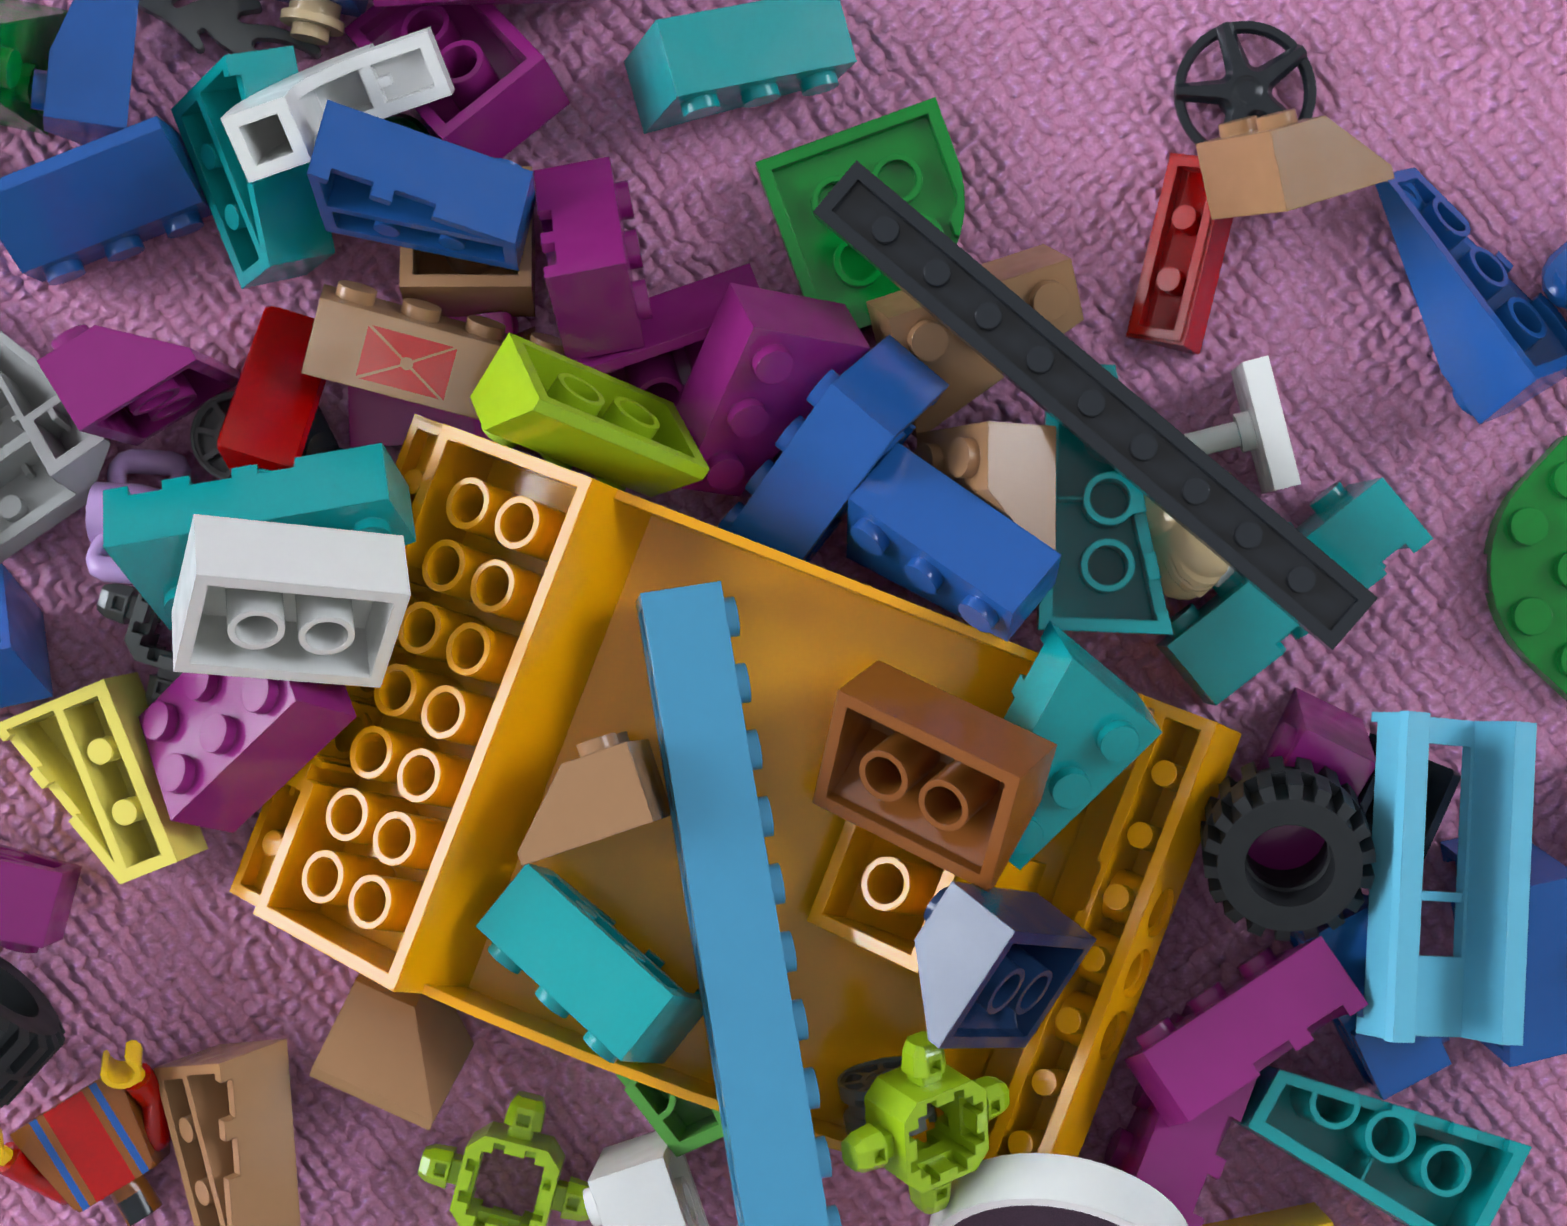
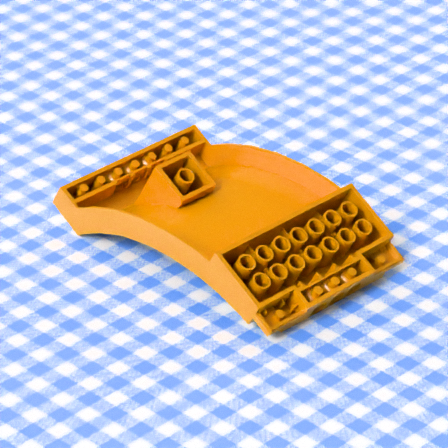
[229,414,1242,1160]

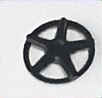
[1174,21,1317,144]

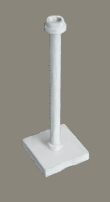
[1184,355,1301,494]

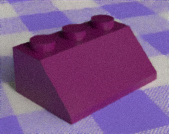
[577,263,759,407]
[36,324,241,446]

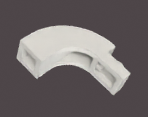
[220,27,455,183]

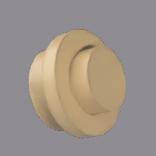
[279,0,345,45]

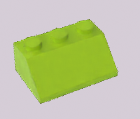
[470,332,710,497]

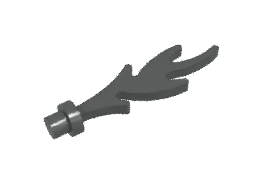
[138,0,322,59]

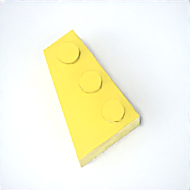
[0,672,209,884]

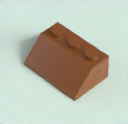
[812,660,1057,892]

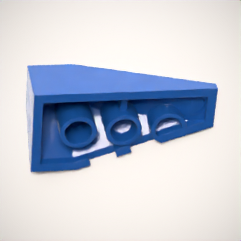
[31,0,139,145]
[1375,167,1567,425]

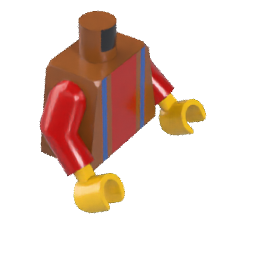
[0,1040,172,1226]

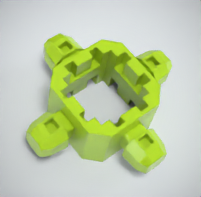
[841,1031,1010,1214]
[417,1091,589,1226]

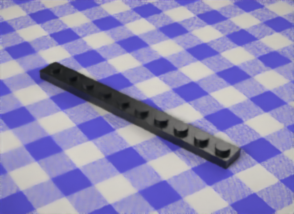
[813,160,1378,650]

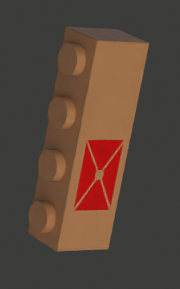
[301,280,578,420]

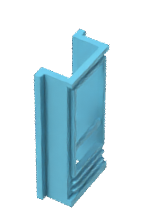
[1356,711,1537,1046]

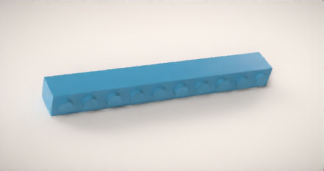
[635,581,842,1226]

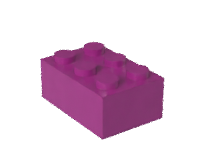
[138,673,357,833]

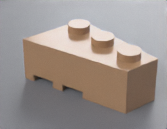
[866,244,1084,438]
[153,1038,301,1226]

